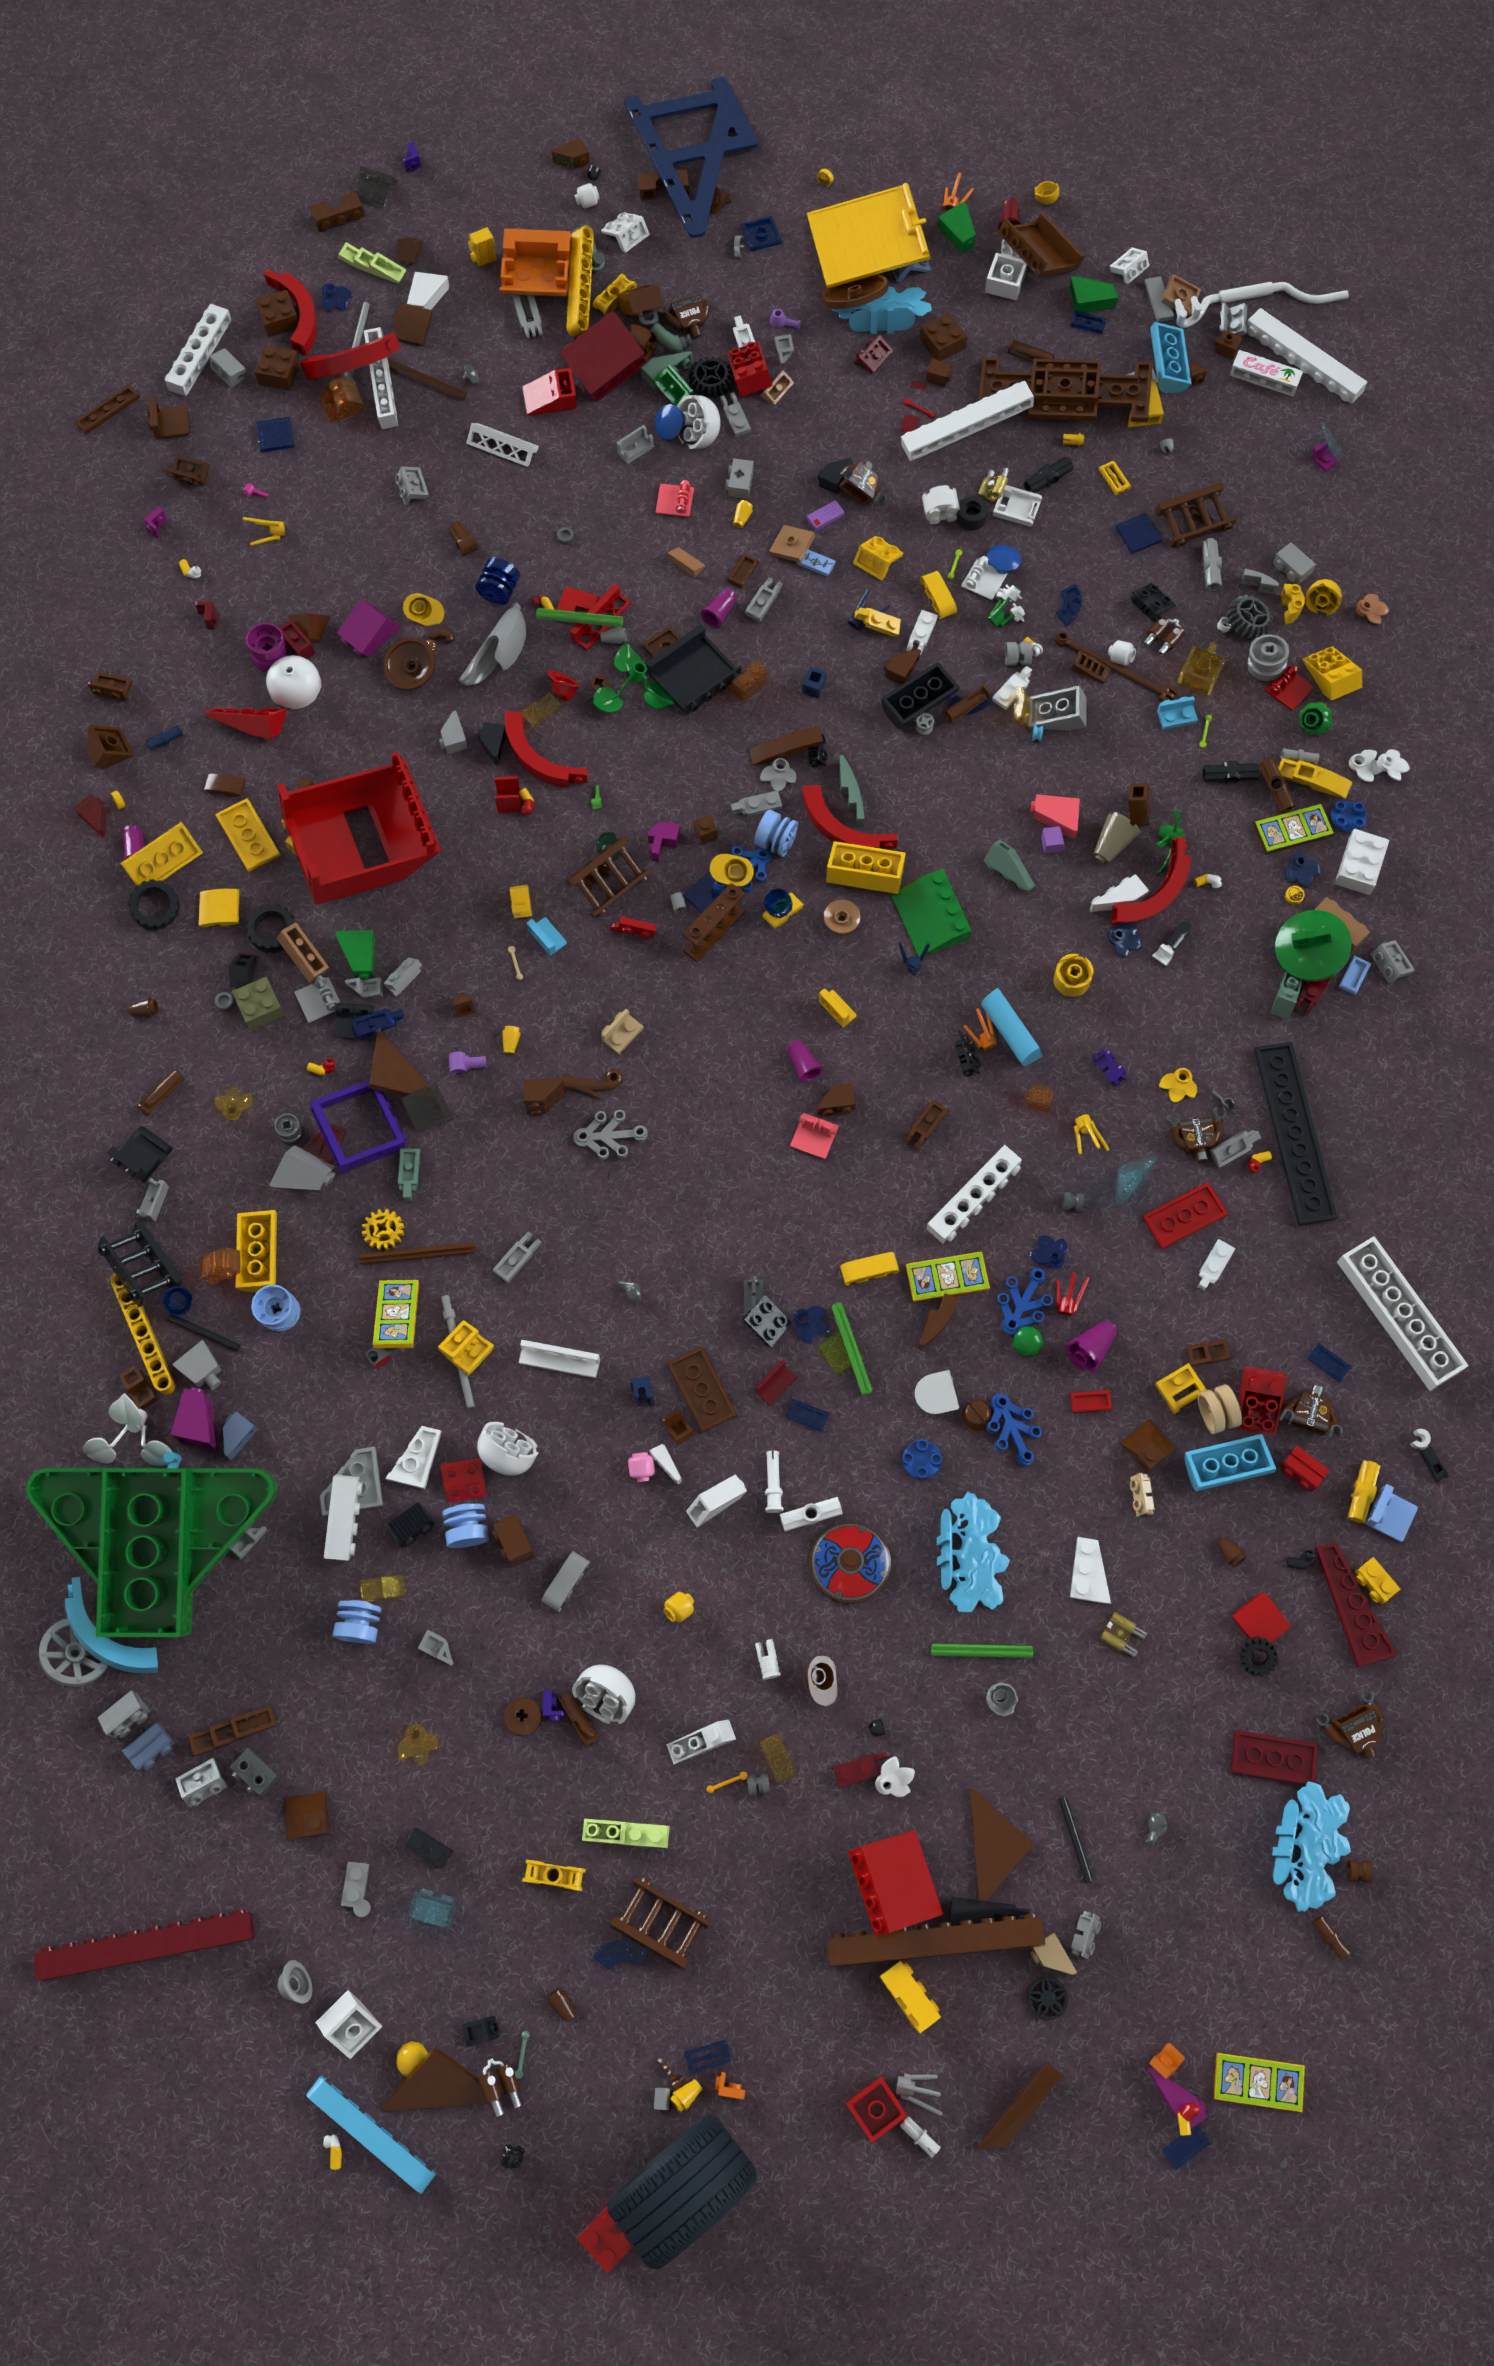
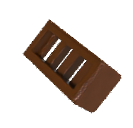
[1071,651,1111,684]

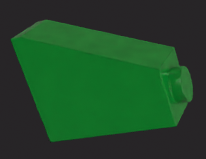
[937,202,976,253]
[1069,276,1119,314]
[335,930,375,980]

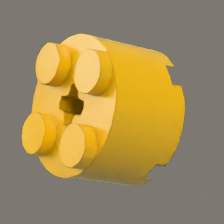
[1053,954,1094,997]

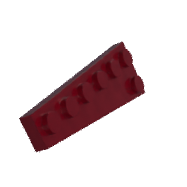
[1315,1542,1397,1667]

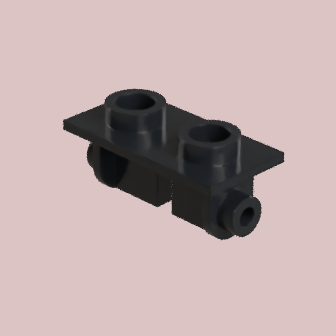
[808,733,828,767]

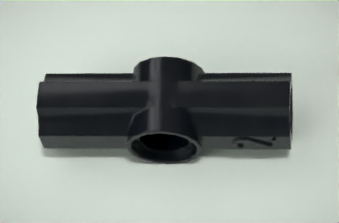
[1023,457,1074,493]
[1202,761,1260,784]

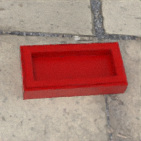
[1070,1390,1112,1413]

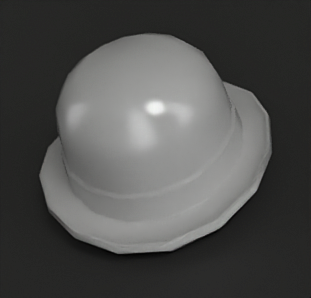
[278,1960,313,2004]

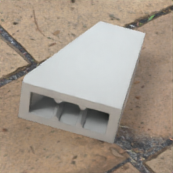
[407,272,449,310]
[686,1474,747,1528]

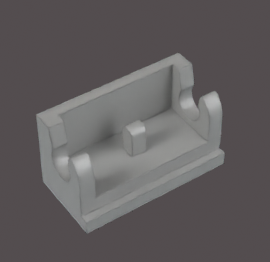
[210,348,246,388]
[617,425,655,464]
[136,1178,169,1222]

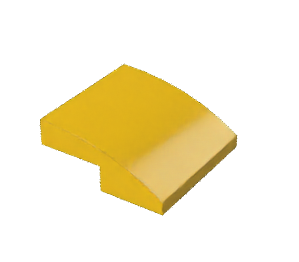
[199,889,240,927]
[438,1320,494,1376]

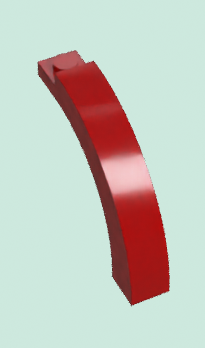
[264,269,317,356]
[300,332,401,378]
[505,711,589,788]
[802,785,898,850]
[1111,836,1191,925]

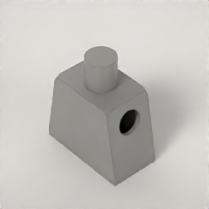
[173,1340,221,1390]

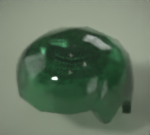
[596,832,621,861]

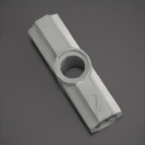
[1201,538,1222,591]

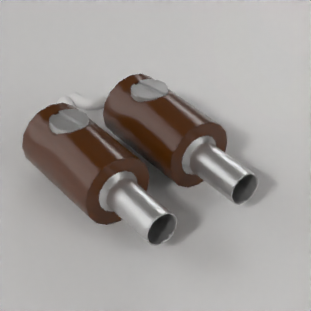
[1143,617,1185,656]
[478,2058,522,2117]

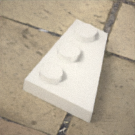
[385,1426,442,1489]
[1070,1537,1111,1605]

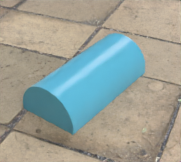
[1150,322,1192,393]
[981,988,1043,1066]
[1185,1434,1276,1491]

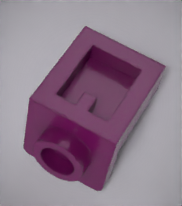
[1311,441,1338,472]
[144,506,167,538]

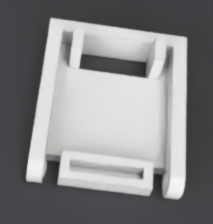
[992,485,1042,527]

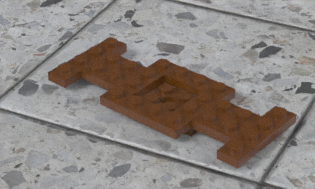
[978,357,1153,422]

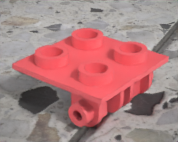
[655,480,694,517]
[790,1113,839,1159]

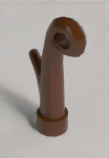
[562,1069,623,1098]

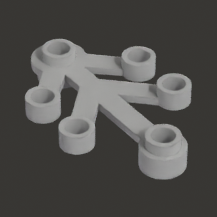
[574,1110,648,1160]

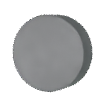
[557,527,574,545]
[215,992,234,1011]

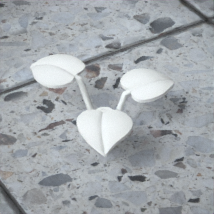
[83,1393,172,1466]

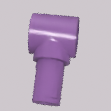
[449,1052,487,1075]

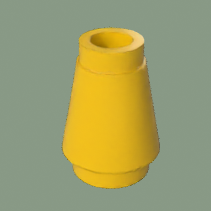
[733,500,753,528]
[502,1026,521,1054]
[669,2079,703,2113]

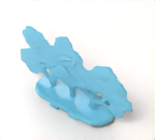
[832,286,932,334]
[937,1492,1010,1612]
[1272,1781,1351,1912]

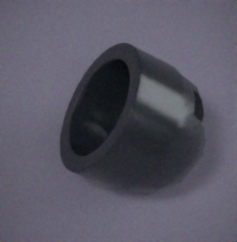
[587,165,601,180]
[869,1718,885,1737]

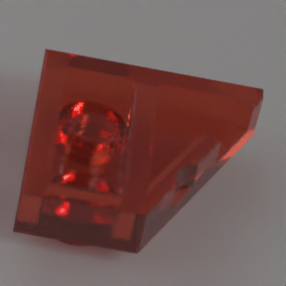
[299,1123,346,1164]

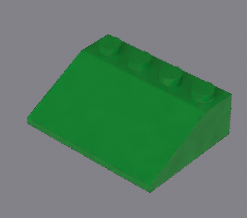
[891,869,972,957]

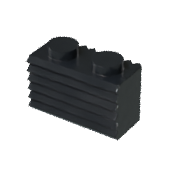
[386,1502,435,1547]
[405,1827,453,1868]

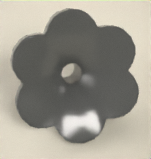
[463,364,479,384]

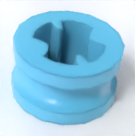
[1032,725,1043,742]

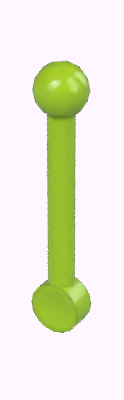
[947,549,962,580]
[1199,715,1212,748]

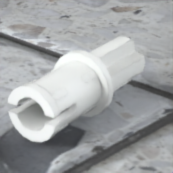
[900,2117,941,2158]

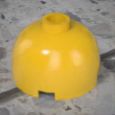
[1305,579,1342,616]

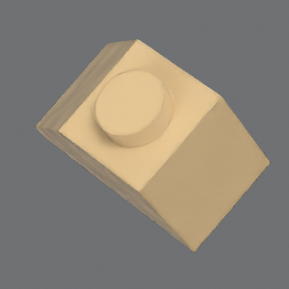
[1030,1933,1077,1975]

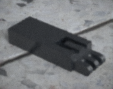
[949,1897,1030,1926]

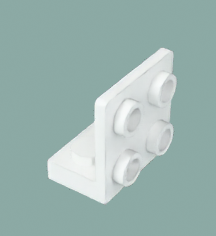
[601,212,650,253]

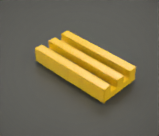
[1098,460,1131,495]

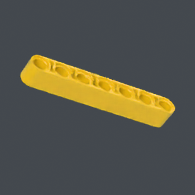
[566,225,594,337]
[110,1273,175,1395]

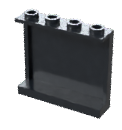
[646,625,741,715]

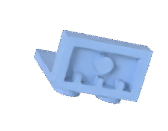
[1365,1484,1418,1542]

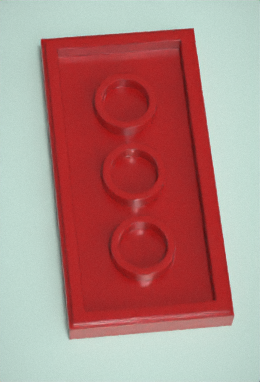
[1142,1182,1228,1250]

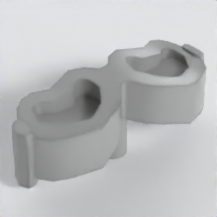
[734,235,744,258]

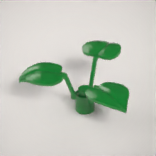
[593,643,674,713]

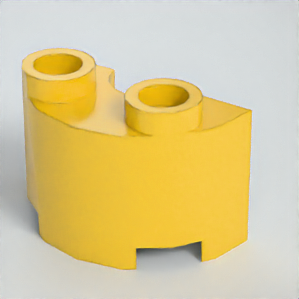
[1280,584,1305,624]

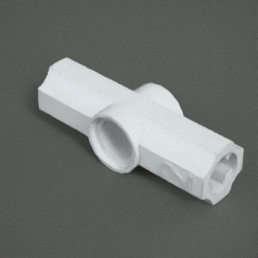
[780,1497,843,1532]

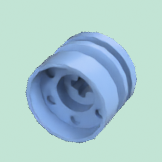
[754,809,798,857]
[251,1285,301,1332]
[442,1504,489,1548]
[332,1600,382,1644]

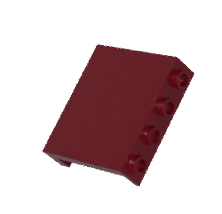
[560,310,649,402]

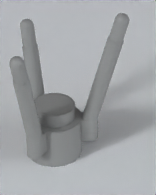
[896,2074,942,2116]

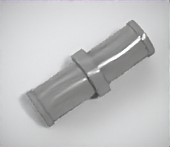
[1281,748,1319,765]

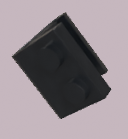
[107,1126,173,1183]

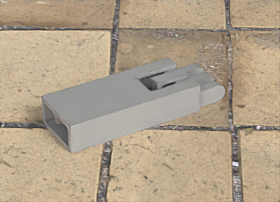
[511,294,543,339]

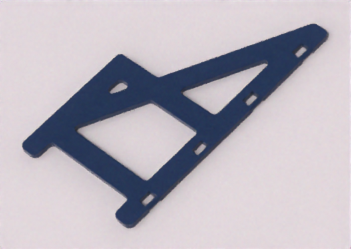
[624,77,758,238]

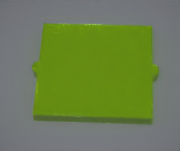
[818,1332,864,1374]

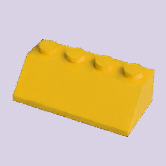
[826,841,906,894]

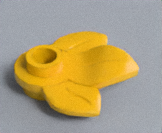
[1159,1068,1197,1103]

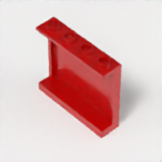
[848,1830,943,1937]

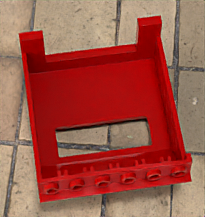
[277,752,442,905]

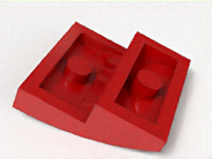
[1232,1591,1291,1651]

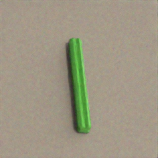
[536,608,623,627]
[832,1302,872,1395]
[931,1644,1033,1658]

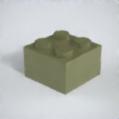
[232,976,285,1030]

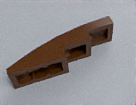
[749,726,823,765]
[187,1705,276,1757]

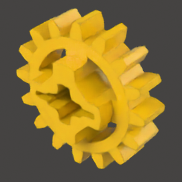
[362,1209,405,1251]

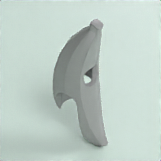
[459,602,526,686]

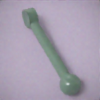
[515,2031,530,2079]

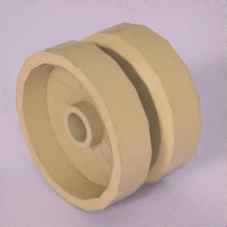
[1197,1384,1242,1434]

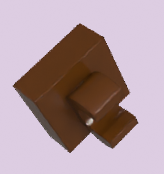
[452,992,476,1018]

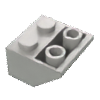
[98,1690,151,1739]

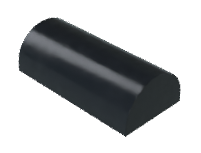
[881,662,960,729]

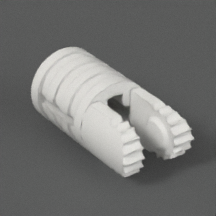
[755,1639,781,1680]

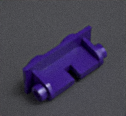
[1093,1048,1127,1086]

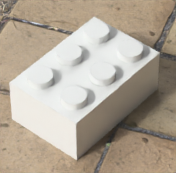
[1335,829,1389,895]

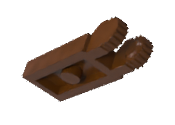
[904,1100,948,1151]

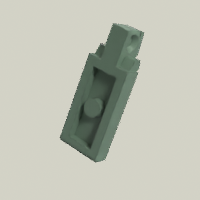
[398,1149,421,1201]

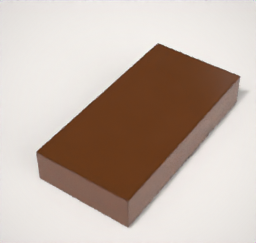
[727,553,759,588]

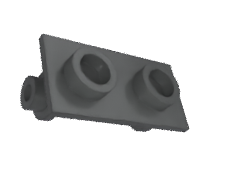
[744,1276,763,1316]

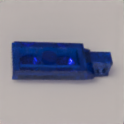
[351,1008,404,1039]

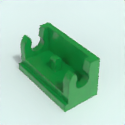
[652,364,693,406]

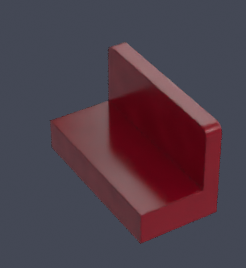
[755,1360,797,1406]

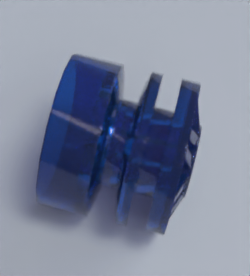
[475,557,520,605]

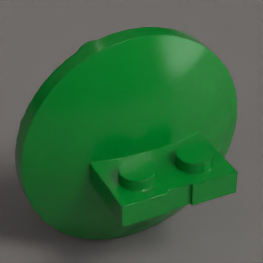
[1275,910,1352,982]

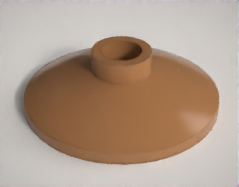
[824,900,860,934]

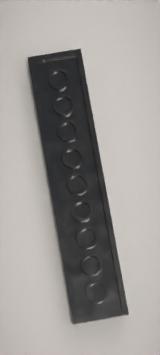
[1254,1042,1338,1226]

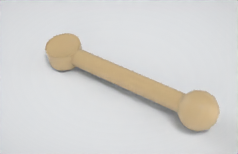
[508,946,523,981]

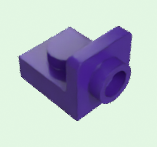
[403,142,421,172]
[543,1690,565,1721]

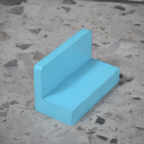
[527,917,567,956]

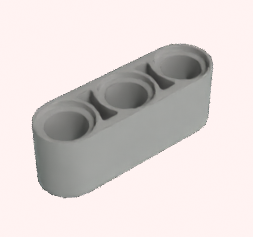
[541,1551,591,1612]

